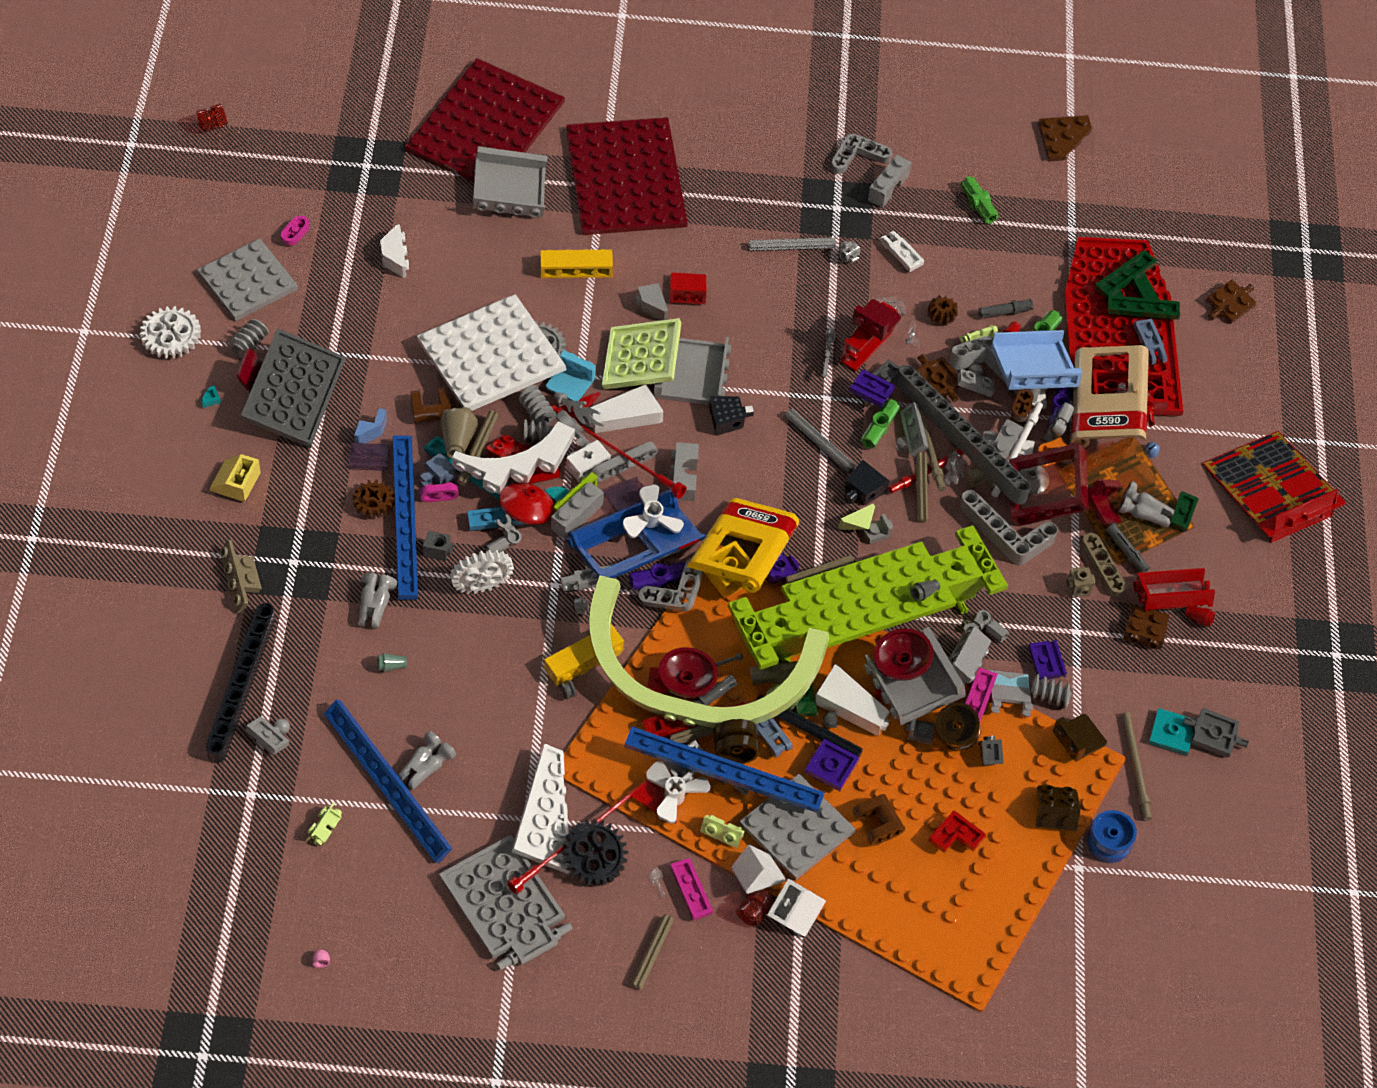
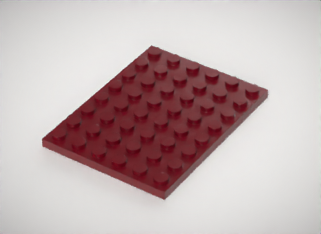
[405,58,565,182]
[566,117,688,235]

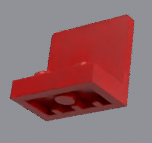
[670,272,707,305]

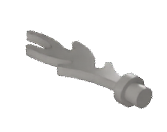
[823,328,836,377]
[554,392,605,427]

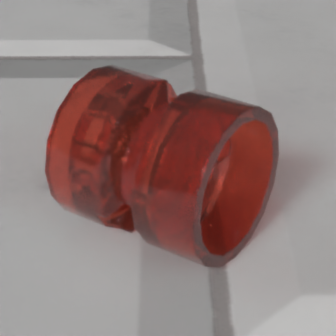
[196,103,228,132]
[736,889,774,927]

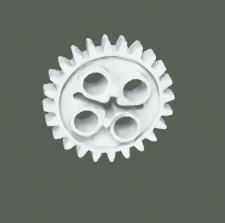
[140,306,201,359]
[450,550,514,594]

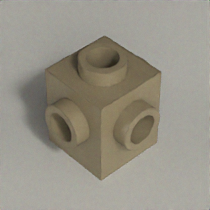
[1066,567,1095,598]

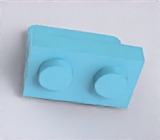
[546,350,596,402]

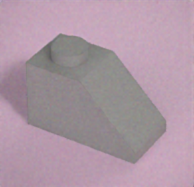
[635,283,668,321]

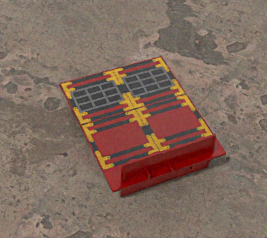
[1203,431,1346,543]

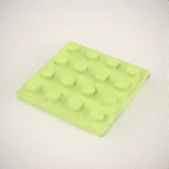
[602,318,682,389]

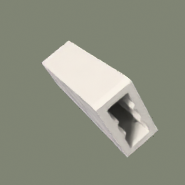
[585,384,664,433]
[815,665,890,736]

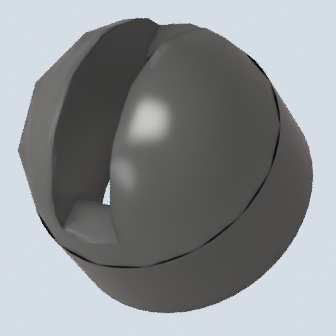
[823,712,837,728]

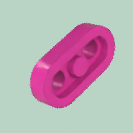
[281,216,310,246]
[420,482,459,502]

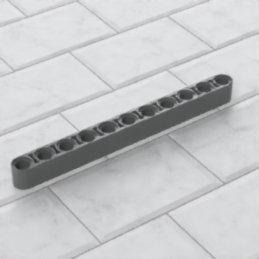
[896,365,1031,504]

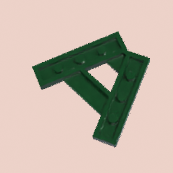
[1094,250,1180,320]

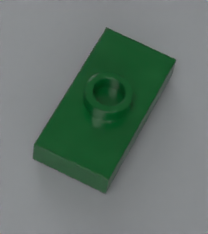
[795,684,817,717]

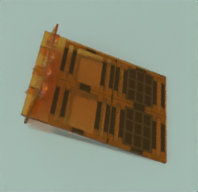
[1057,437,1195,565]

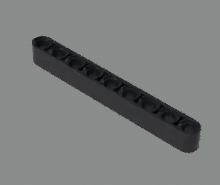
[206,603,275,763]

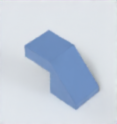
[354,408,387,447]

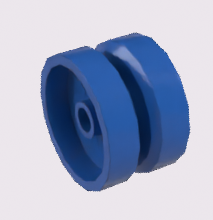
[1087,810,1137,863]

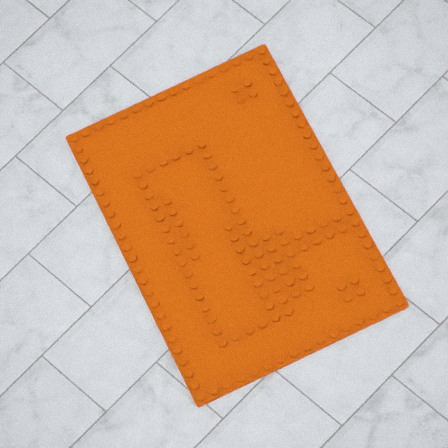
[563,545,1125,1012]

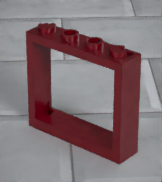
[1009,443,1089,526]

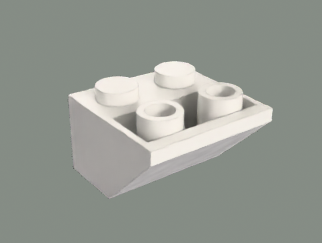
[767,879,826,937]

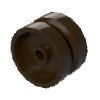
[935,702,981,751]
[713,719,759,764]

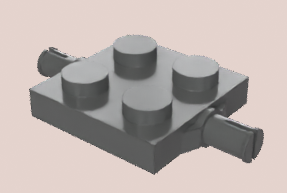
[1182,707,1249,758]

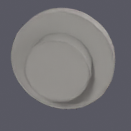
[574,596,589,615]

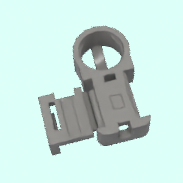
[556,409,589,448]

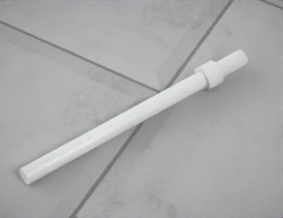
[991,402,1043,497]

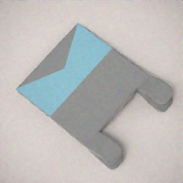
[990,670,1033,717]

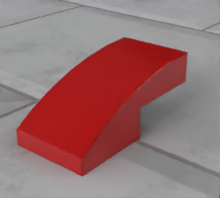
[642,714,688,737]

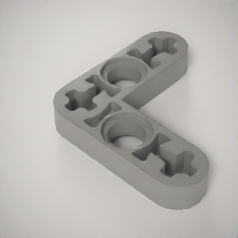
[831,134,893,174]
[639,558,704,611]

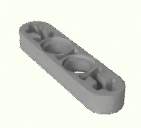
[590,442,658,482]

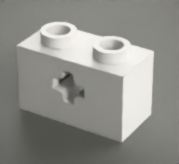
[566,440,611,482]

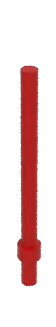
[888,449,965,494]

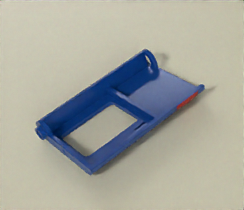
[566,489,706,579]

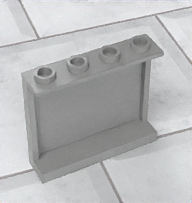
[472,146,547,217]
[654,337,732,405]
[864,627,966,725]

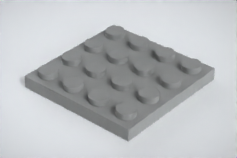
[197,238,298,321]
[739,774,855,881]

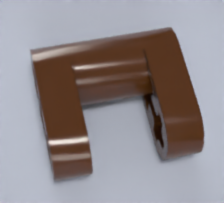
[410,387,451,423]
[1010,389,1034,438]
[852,794,905,846]

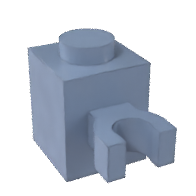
[420,453,455,487]

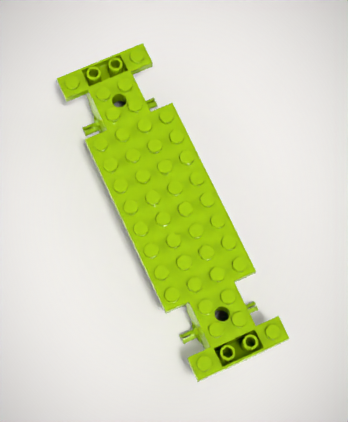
[728,525,1008,670]

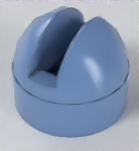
[1144,442,1159,458]

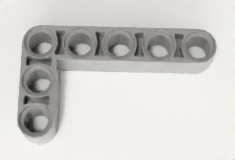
[949,336,1040,403]
[959,490,1058,565]

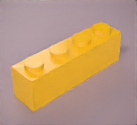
[540,249,613,278]
[544,624,624,686]

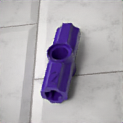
[1048,387,1072,428]
[628,562,686,590]

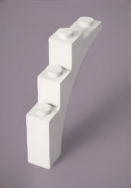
[452,422,575,495]

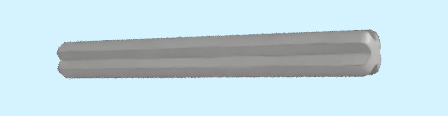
[749,237,836,251]
[786,409,855,473]

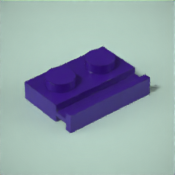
[849,369,895,407]
[1028,640,1067,681]

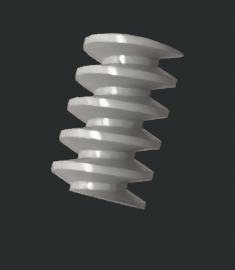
[228,319,269,359]
[519,385,557,426]
[523,419,556,444]
[1030,674,1074,709]

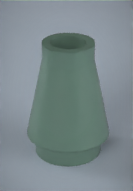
[377,653,407,673]

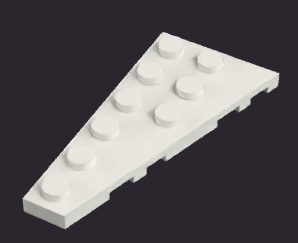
[511,744,571,874]

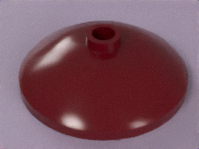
[874,628,934,681]
[658,647,718,698]

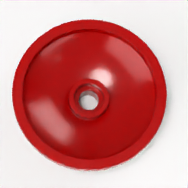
[499,482,555,524]

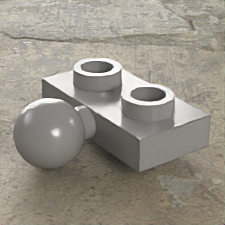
[958,364,994,397]
[245,717,290,755]

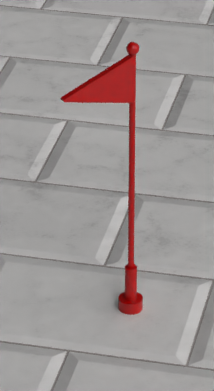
[551,392,687,499]
[507,779,677,895]

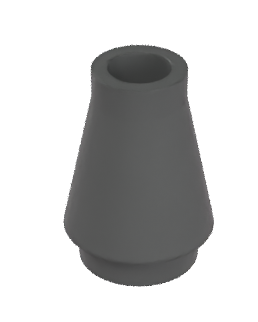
[910,579,940,601]

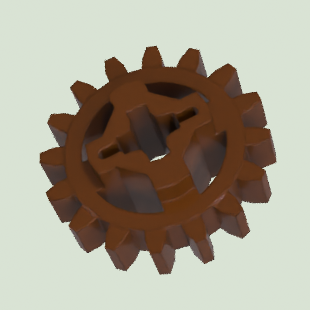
[353,479,395,519]

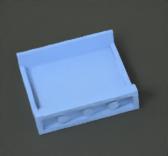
[991,330,1083,390]

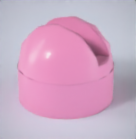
[313,950,330,968]

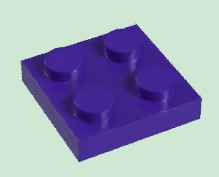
[804,739,860,792]

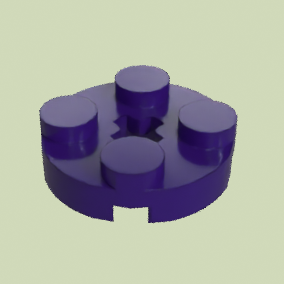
[767,552,799,584]

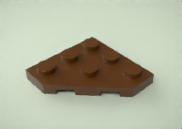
[1038,115,1092,162]

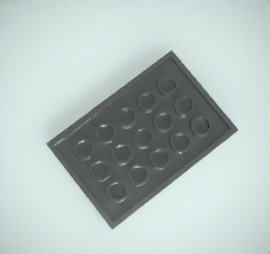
[240,328,346,448]

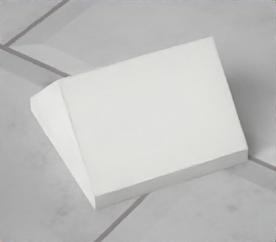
[731,845,785,894]

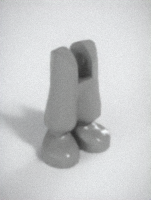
[1118,481,1175,528]
[358,573,398,629]
[398,731,457,790]

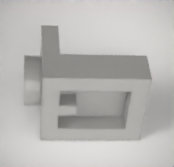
[862,513,893,544]

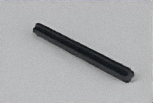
[756,695,863,757]

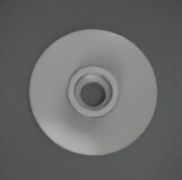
[1020,466,1050,495]

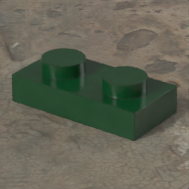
[1169,491,1199,532]

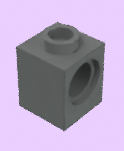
[423,530,453,561]

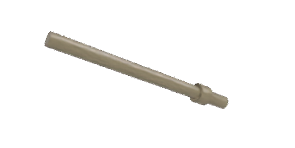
[919,408,945,491]
[1122,712,1152,821]

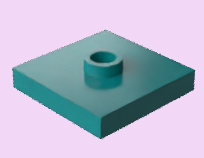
[1148,708,1196,756]

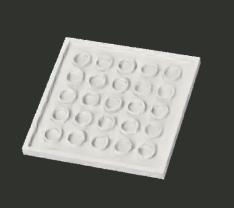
[417,294,566,411]

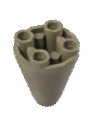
[440,407,478,459]

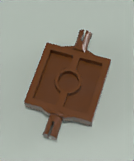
[1206,279,1257,324]
[916,354,961,403]

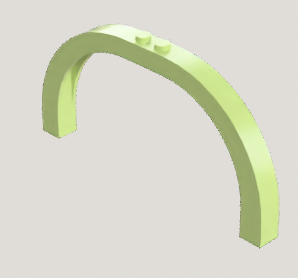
[589,575,829,728]

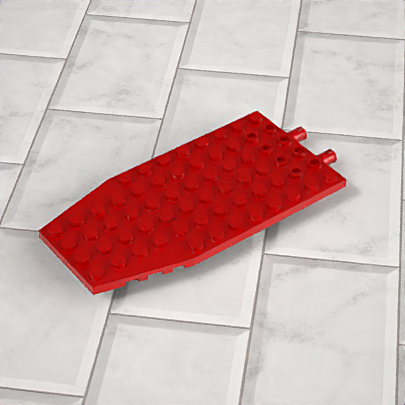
[1064,237,1183,427]

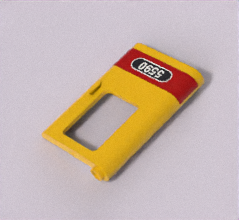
[687,498,799,593]

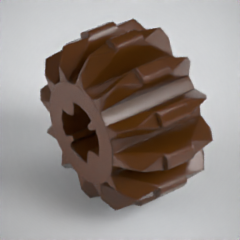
[927,295,958,326]

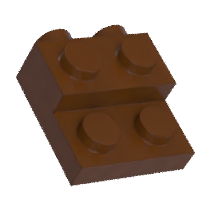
[1123,604,1169,650]

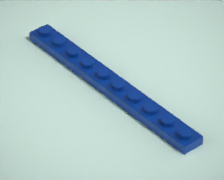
[392,435,418,599]
[324,700,453,863]
[624,727,825,813]

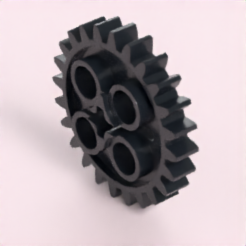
[561,819,628,887]

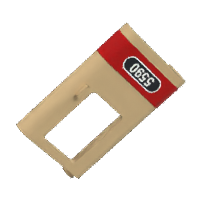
[1071,345,1149,448]

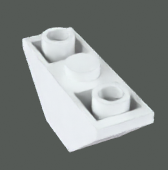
[380,225,409,278]

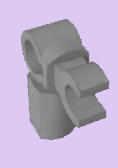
[1042,403,1075,442]
[486,514,522,553]
[963,610,1009,643]

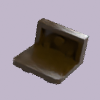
[1052,714,1107,762]
[1036,784,1081,831]

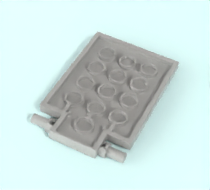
[439,835,573,971]

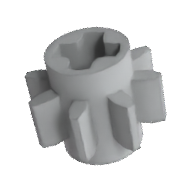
[838,241,860,263]

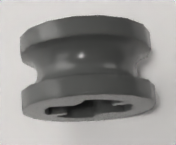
[560,680,577,700]

